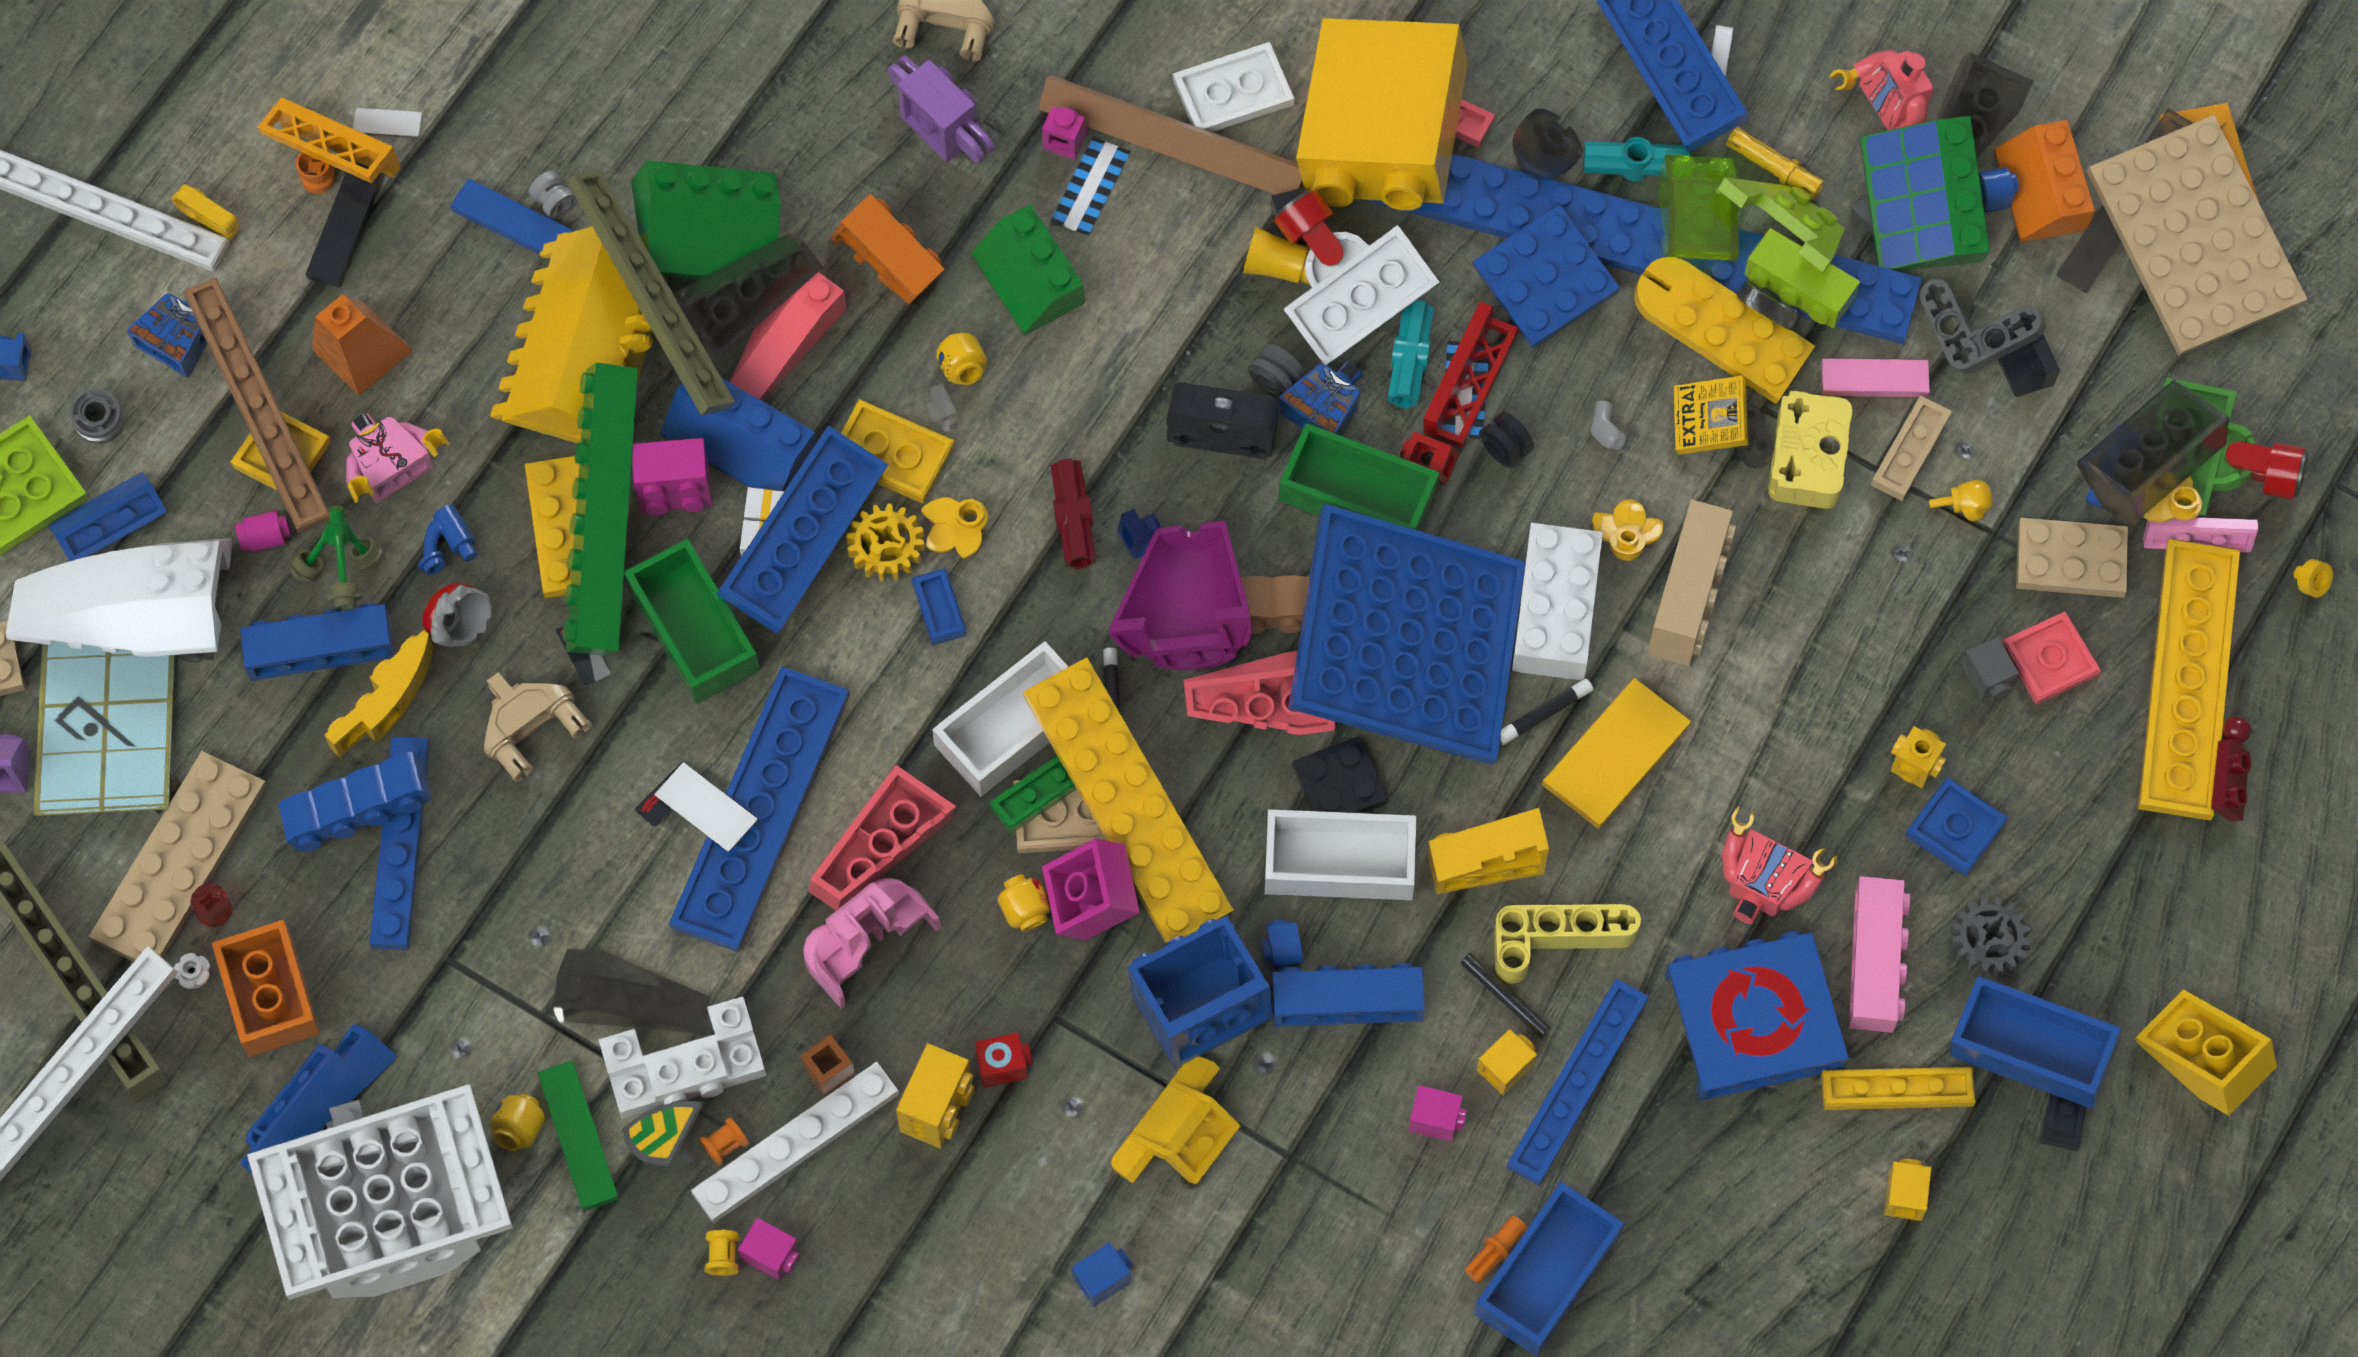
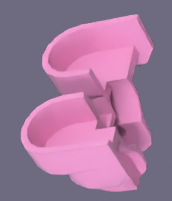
[803,878,941,1009]

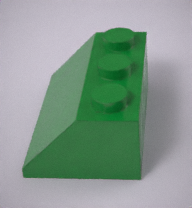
[971,204,1085,336]

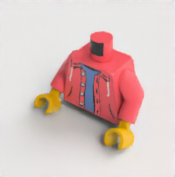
[1830,50,1933,130]
[1722,806,1838,924]

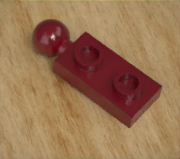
[2211,716,2251,822]

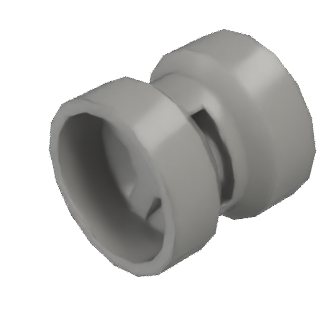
[529,170,577,220]

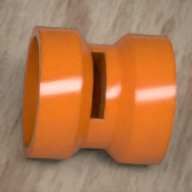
[296,148,336,194]

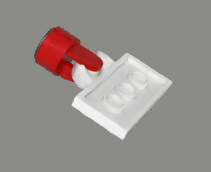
[1274,189,1440,366]

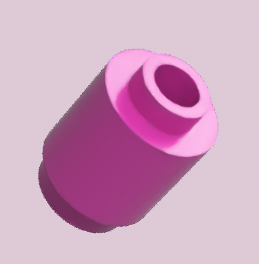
[235,510,291,553]

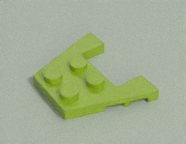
[1717,177,1845,272]

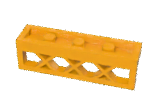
[257,97,401,183]

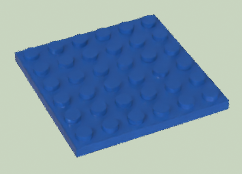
[1288,504,1526,765]

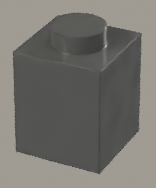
[1961,637,2019,701]

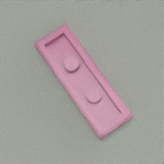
[1821,359,1930,397]
[2143,518,2258,552]

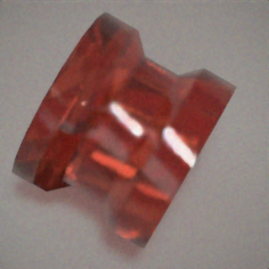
[190,883,233,928]

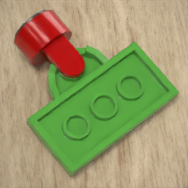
[2134,377,2308,518]

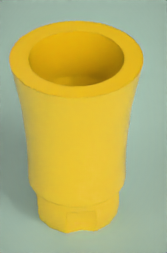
[1243,226,1310,285]

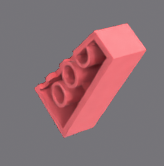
[808,765,956,911]

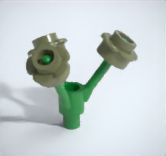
[289,506,383,609]

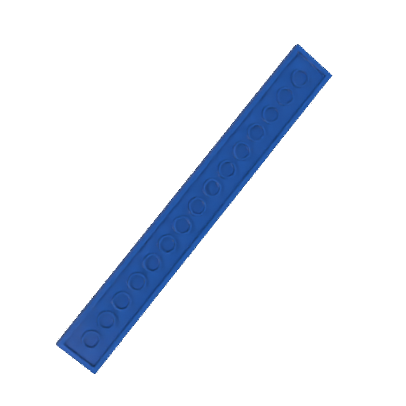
[1363,153,1922,344]

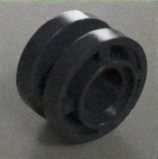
[1479,412,1535,468]

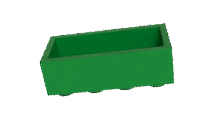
[1278,423,1439,531]
[624,539,760,704]

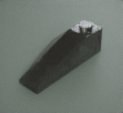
[1936,52,2033,159]

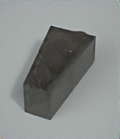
[673,233,823,359]

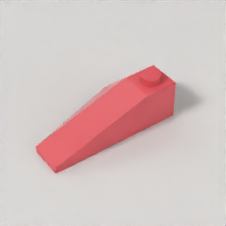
[730,268,847,401]
[1183,651,1335,735]

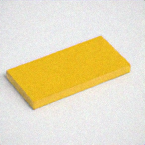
[1542,678,1691,829]

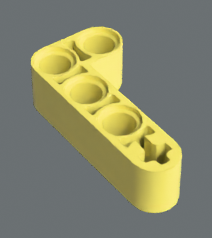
[1494,904,1641,984]

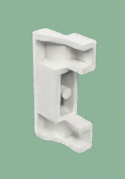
[598,996,766,1119]

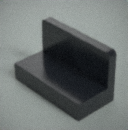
[1989,316,2060,397]

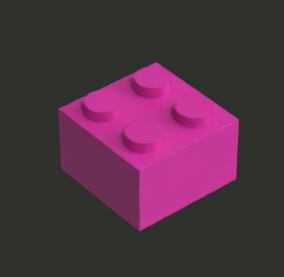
[632,438,712,515]
[1042,838,1140,941]

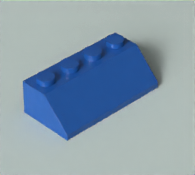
[660,378,817,492]

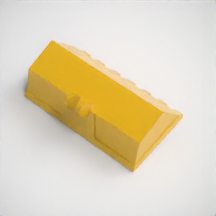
[490,227,669,444]

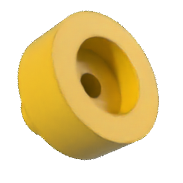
[2294,559,2333,598]

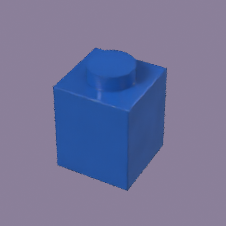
[1072,1242,1133,1308]

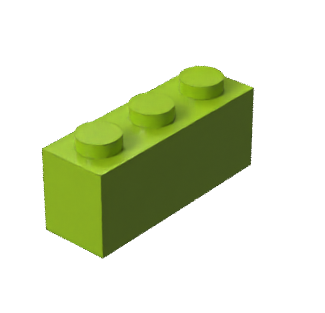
[1744,228,1860,329]

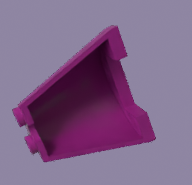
[1109,521,1252,671]

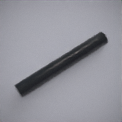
[1460,953,1552,1039]

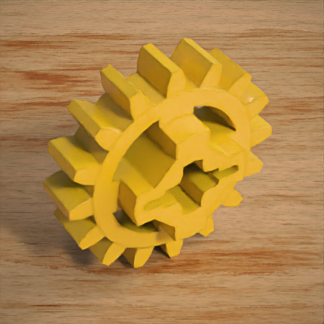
[846,503,925,581]

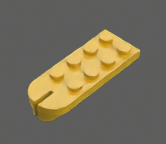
[1634,257,1815,404]

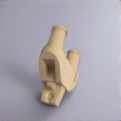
[892,0,995,61]
[484,672,592,782]

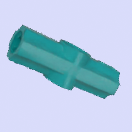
[1583,137,1690,181]
[1388,300,1434,409]

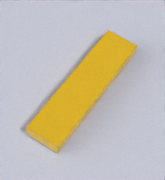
[1821,1067,1975,1110]

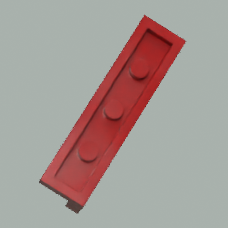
[1423,301,1519,449]

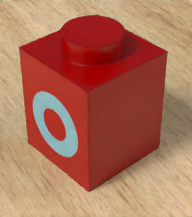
[974,1032,1033,1088]

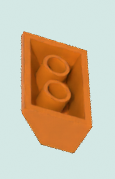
[1994,120,2095,243]

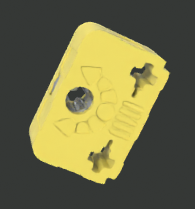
[1768,391,1852,509]

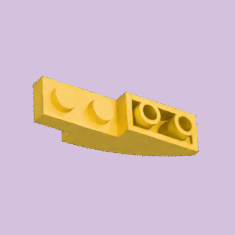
[325,630,434,757]

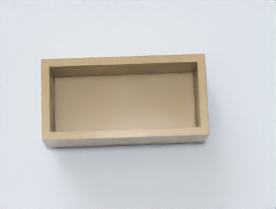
[1647,499,1737,666]

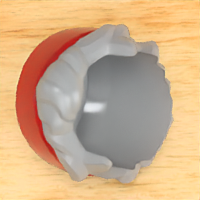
[422,582,492,647]

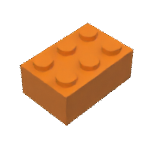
[212,919,321,1057]

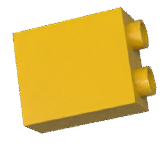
[1296,18,1468,211]

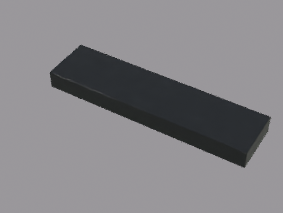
[306,161,385,288]

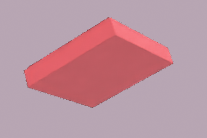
[2001,611,2101,705]

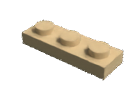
[1871,395,1952,502]

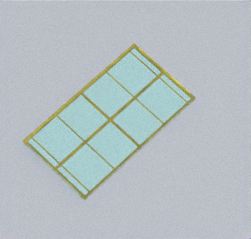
[34,641,174,816]

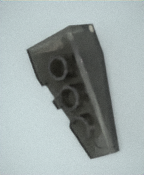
[553,949,711,1034]

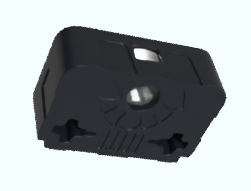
[1166,383,1278,459]

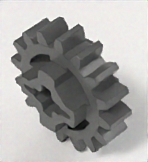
[1949,896,2032,978]

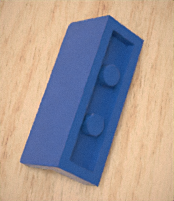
[48,472,167,562]

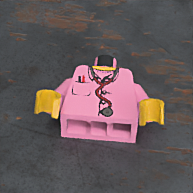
[346,413,450,504]

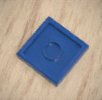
[1905,776,2008,877]

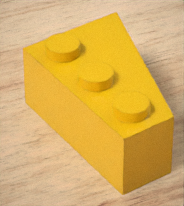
[1427,808,1549,894]

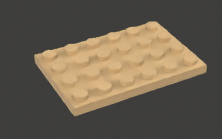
[2086,115,2307,356]

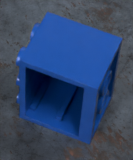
[1127,916,1273,1069]

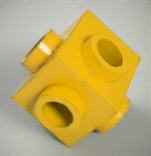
[1891,726,1947,789]

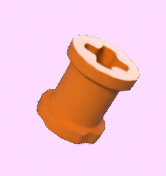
[699,1117,749,1166]

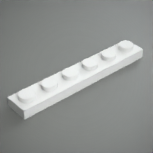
[691,1062,899,1224]

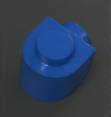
[1978,167,2019,213]
[1261,920,1303,968]

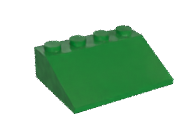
[631,160,781,285]

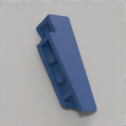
[240,1023,396,1175]

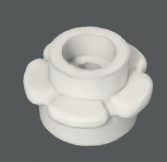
[174,953,210,989]

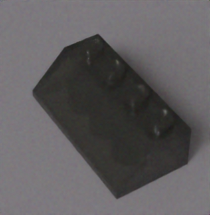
[2077,379,2230,527]

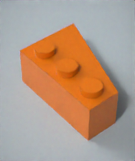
[830,194,944,305]

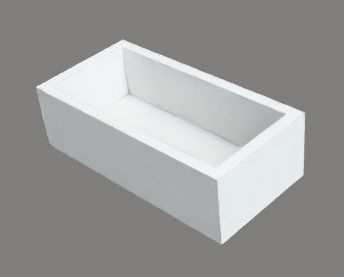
[1512,523,1603,680]
[932,641,1068,797]
[1265,809,1416,900]

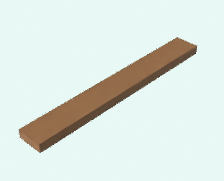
[1038,75,1303,195]
[183,278,330,534]

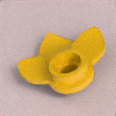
[2134,464,2202,522]
[921,497,988,559]
[1592,499,1663,561]

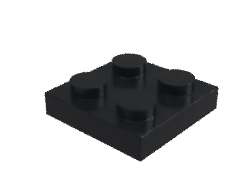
[1292,736,1388,813]

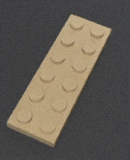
[89,751,267,962]

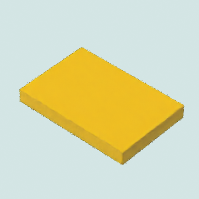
[841,399,955,504]

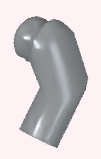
[1591,401,1626,450]

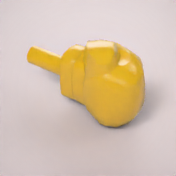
[1929,480,1993,521]

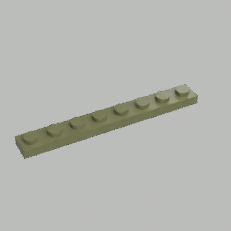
[567,170,735,416]

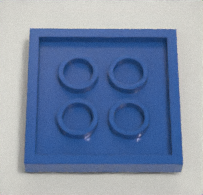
[1472,204,1620,349]

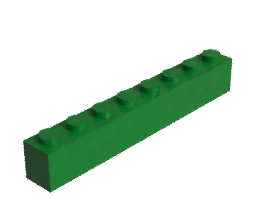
[562,362,638,656]

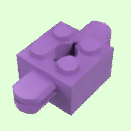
[887,55,995,163]

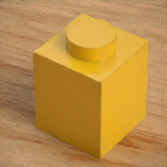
[1476,1029,1537,1096]
[1884,1159,1931,1221]

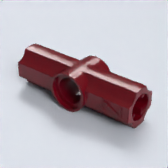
[1050,458,1096,569]

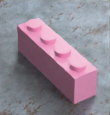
[1848,876,1910,1033]

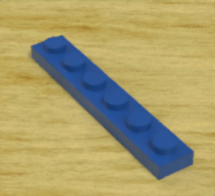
[370,737,430,950]
[1506,978,1649,1186]

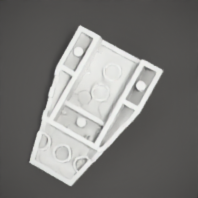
[5,538,233,657]

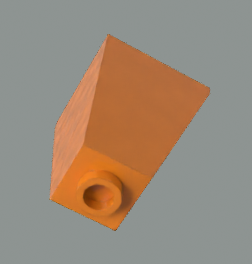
[312,294,412,396]

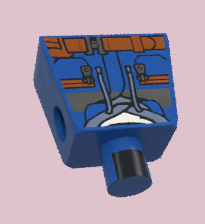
[127,293,207,378]
[1279,361,1362,436]

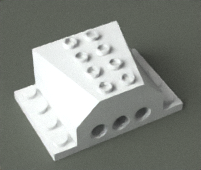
[247,1084,513,1300]

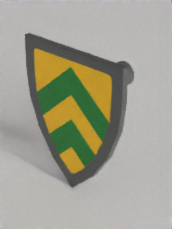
[622,1101,703,1167]

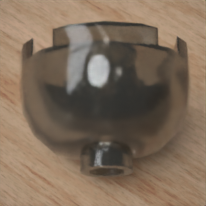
[1512,109,1583,179]

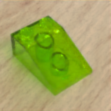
[1657,155,1739,261]

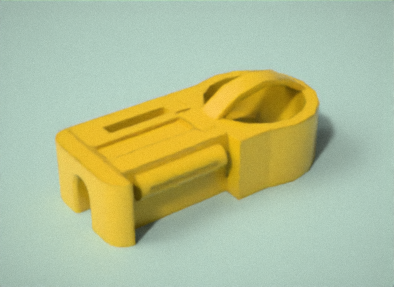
[171,184,240,242]

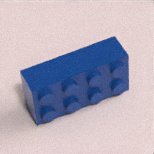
[1951,976,2121,1109]
[1473,1182,1625,1357]

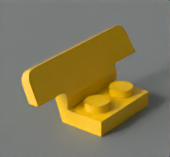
[1111,1056,1241,1184]

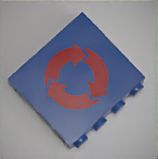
[1664,931,1849,1101]

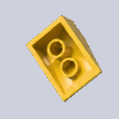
[2135,989,2277,1116]

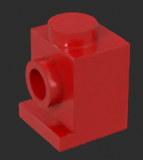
[1400,432,1460,486]

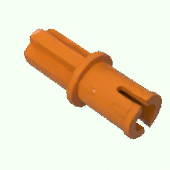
[1465,1215,1527,1283]

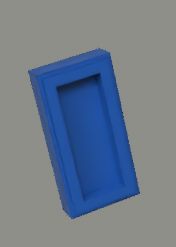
[911,568,967,646]

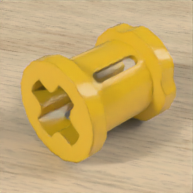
[705,1230,740,1276]

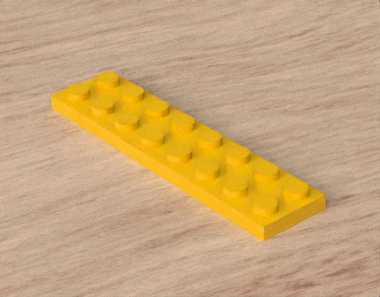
[2138,539,2240,821]
[1022,657,1234,944]

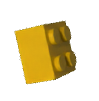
[896,1043,975,1149]

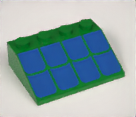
[1860,116,1990,271]

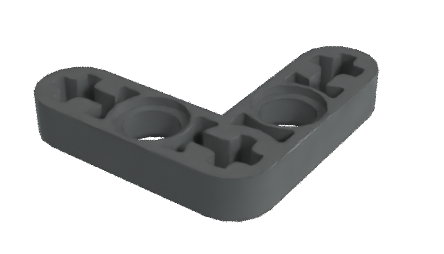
[1920,279,2046,374]

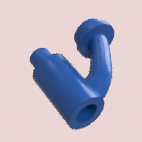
[418,505,478,575]

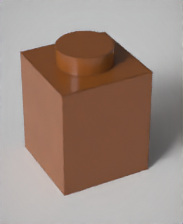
[800,1034,855,1098]

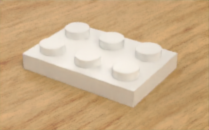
[1173,42,1294,132]

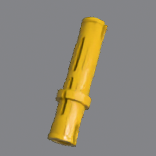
[1726,127,1825,200]

